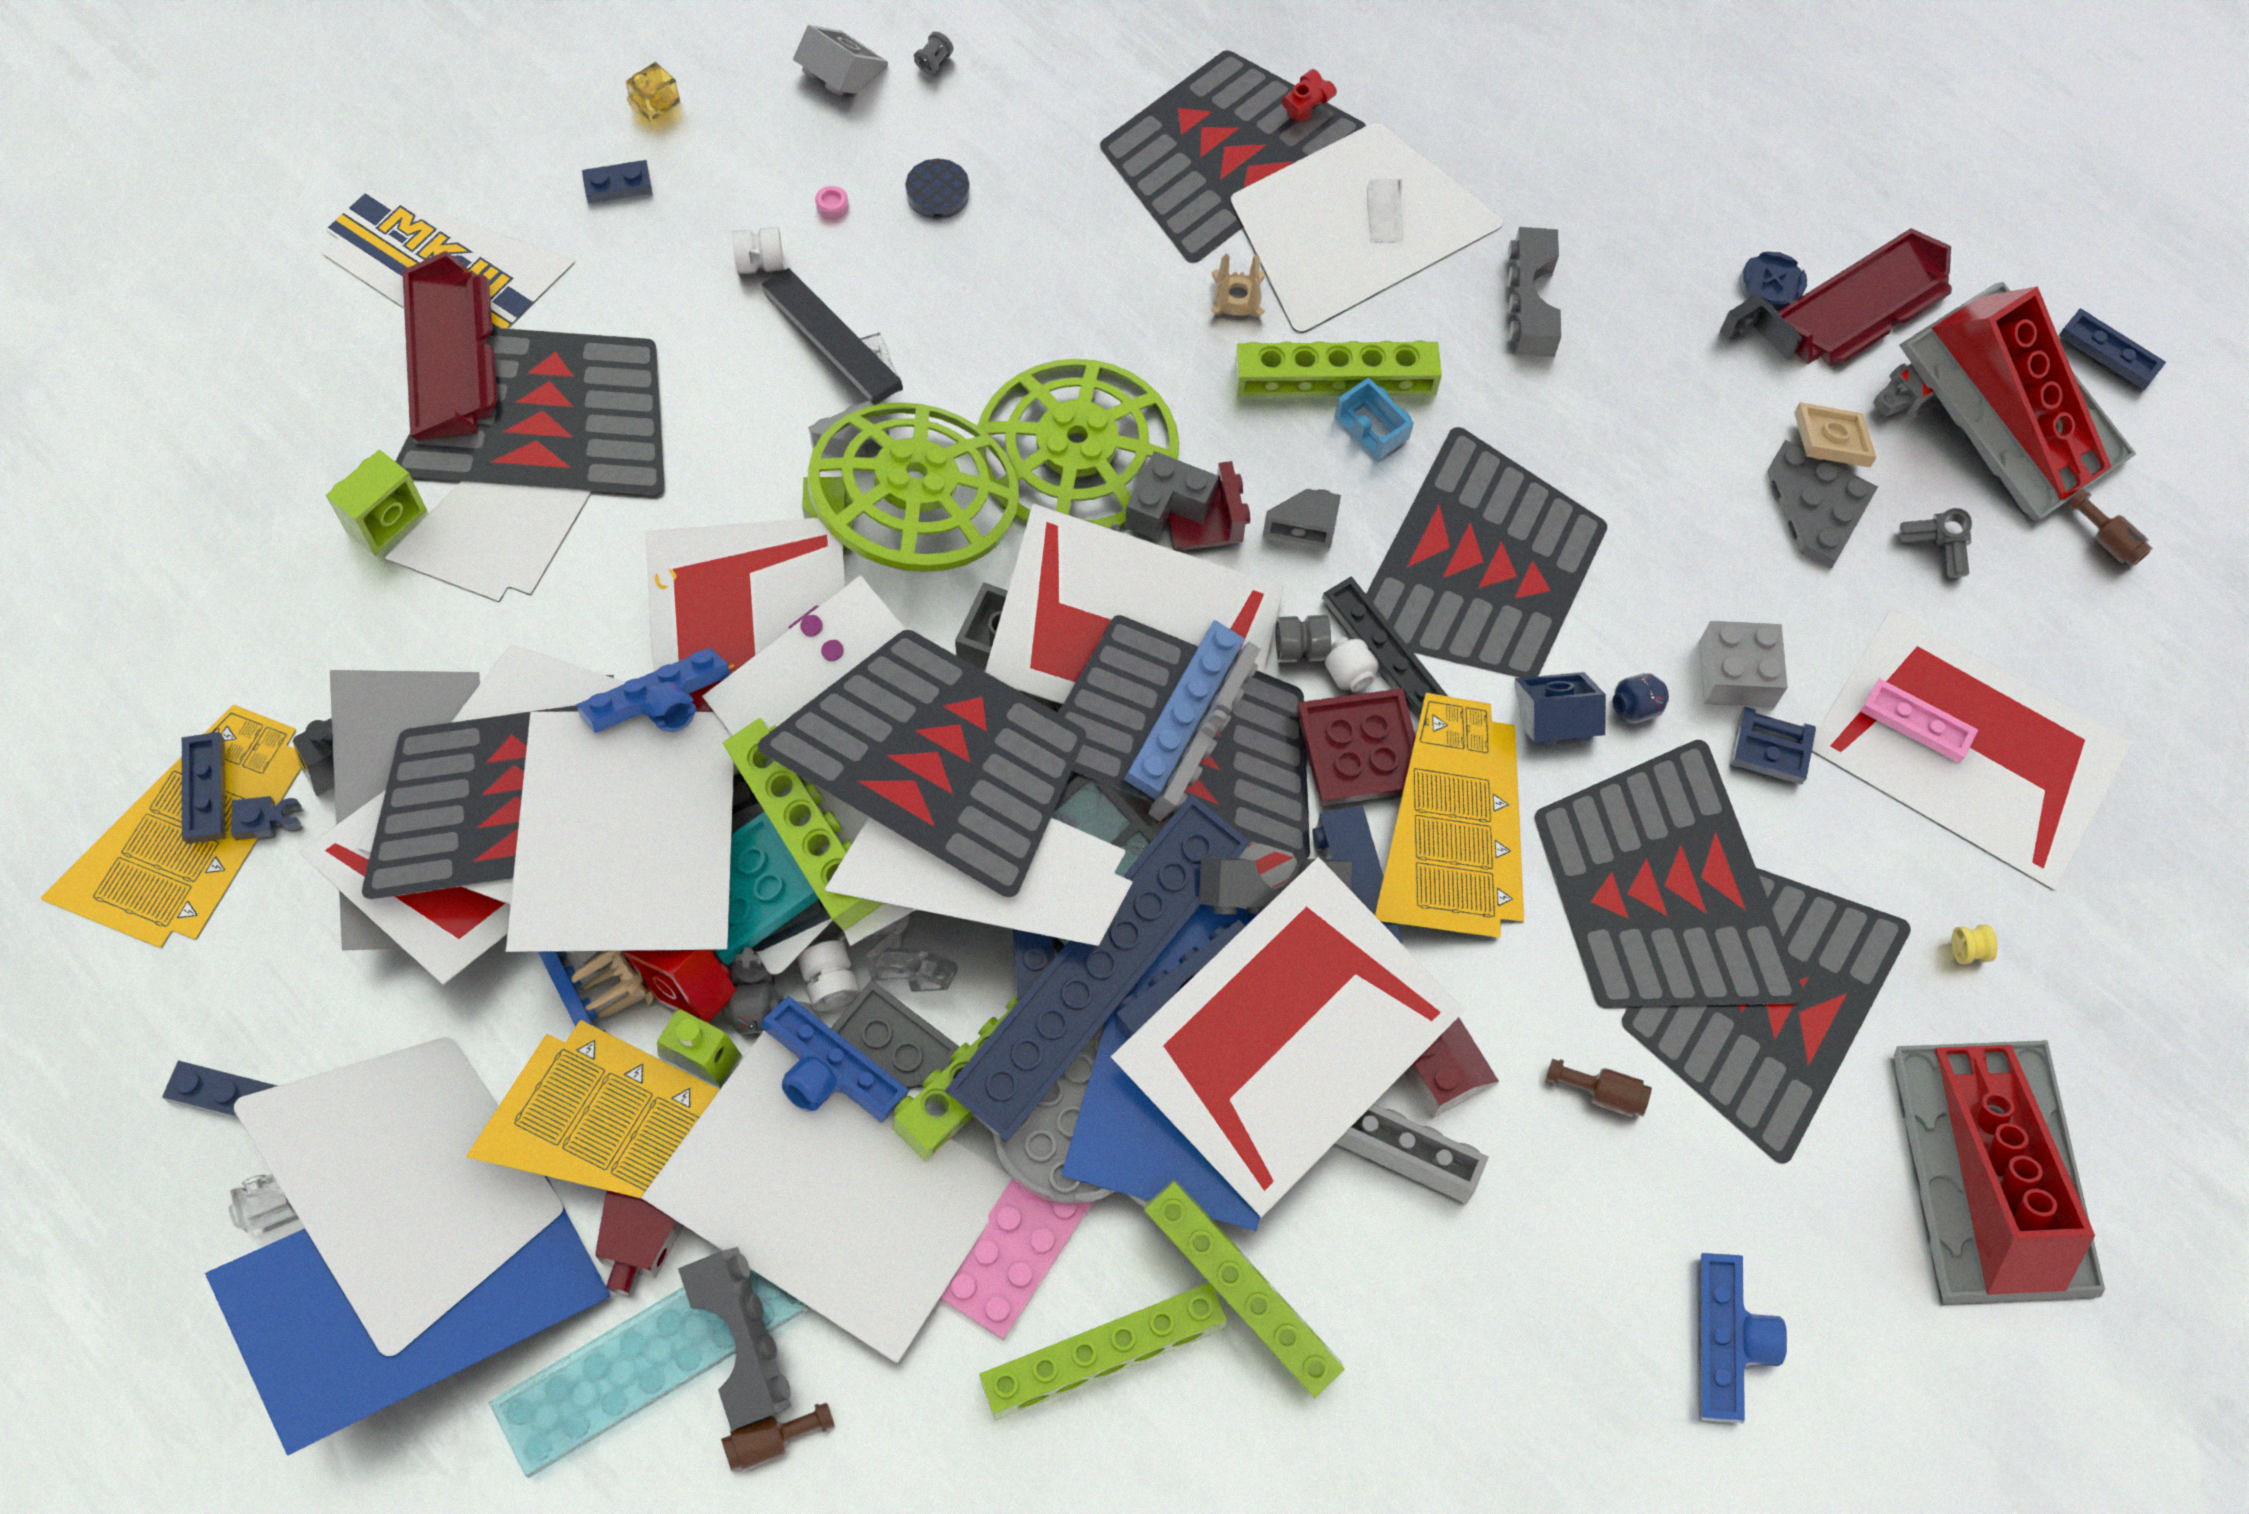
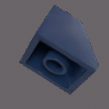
[1515,672,1606,745]

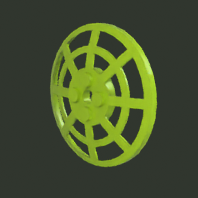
[977,359,1179,529]
[808,402,1019,572]

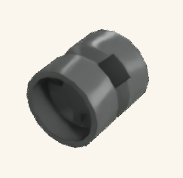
[1275,615,1331,663]

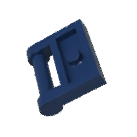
[1731,706,1816,784]

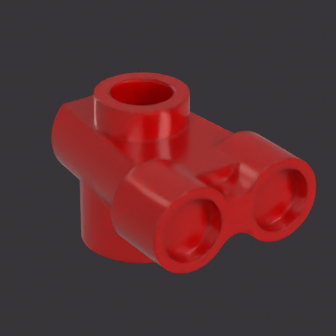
[1282,69,1337,121]

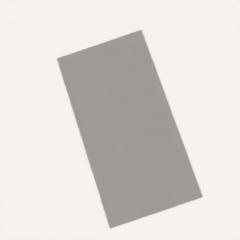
[330,670,498,951]

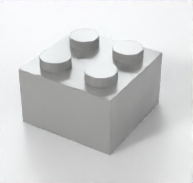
[1699,621,1788,707]

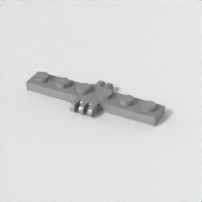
[1148,641,1261,822]

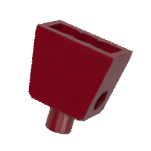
[595,1190,684,1295]

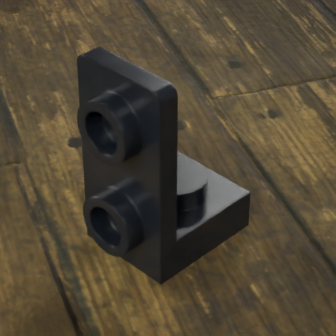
[1719,293,1802,360]

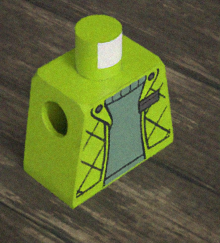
[657,1009,742,1088]

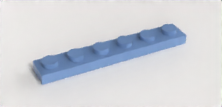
[1123,620,1245,799]

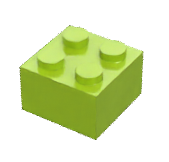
[325,449,427,556]

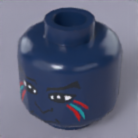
[1612,673,1669,723]

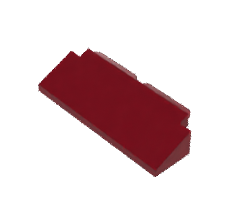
[1777,228,1952,367]
[402,251,497,441]

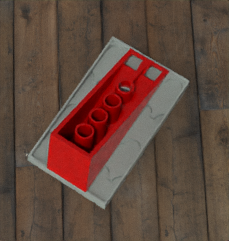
[1899,282,2136,520]
[1894,1040,2105,1304]

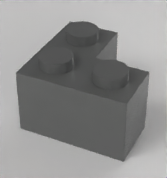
[1125,451,1219,540]

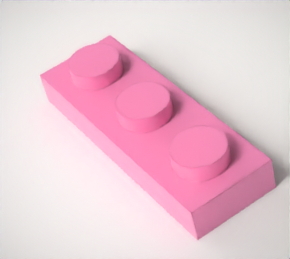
[1860,678,1978,763]

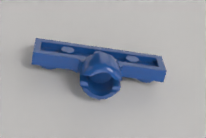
[576,648,730,733]
[761,995,909,1123]
[1701,1253,1787,1424]

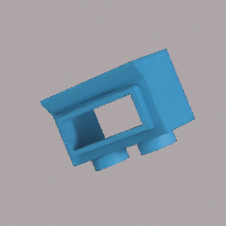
[1334,377,1414,462]

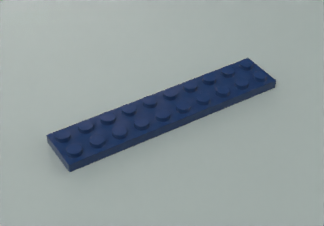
[944,794,1251,1143]

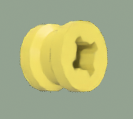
[1951,924,1998,964]

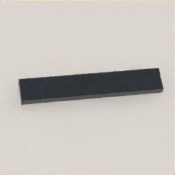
[761,267,903,405]
[1322,576,1449,720]

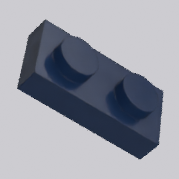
[582,160,653,204]

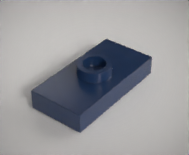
[1013,929,1054,1001]

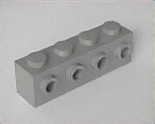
[1335,1104,1489,1204]

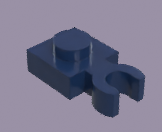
[231,796,302,840]

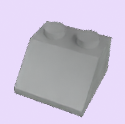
[792,25,888,95]

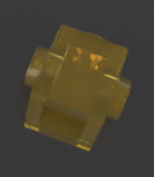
[625,61,680,122]

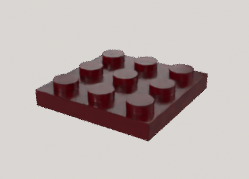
[1296,688,1416,806]

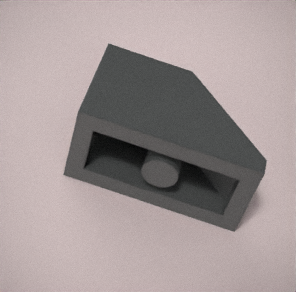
[1263,489,1341,548]

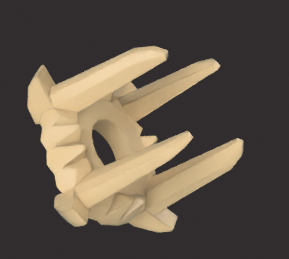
[1211,254,1265,317]
[572,951,653,1017]

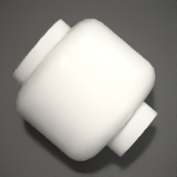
[1325,637,1378,692]

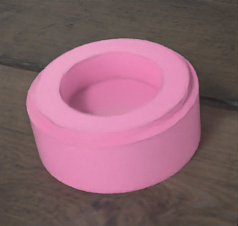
[815,186,849,219]

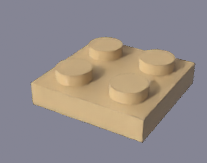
[1794,402,1877,468]

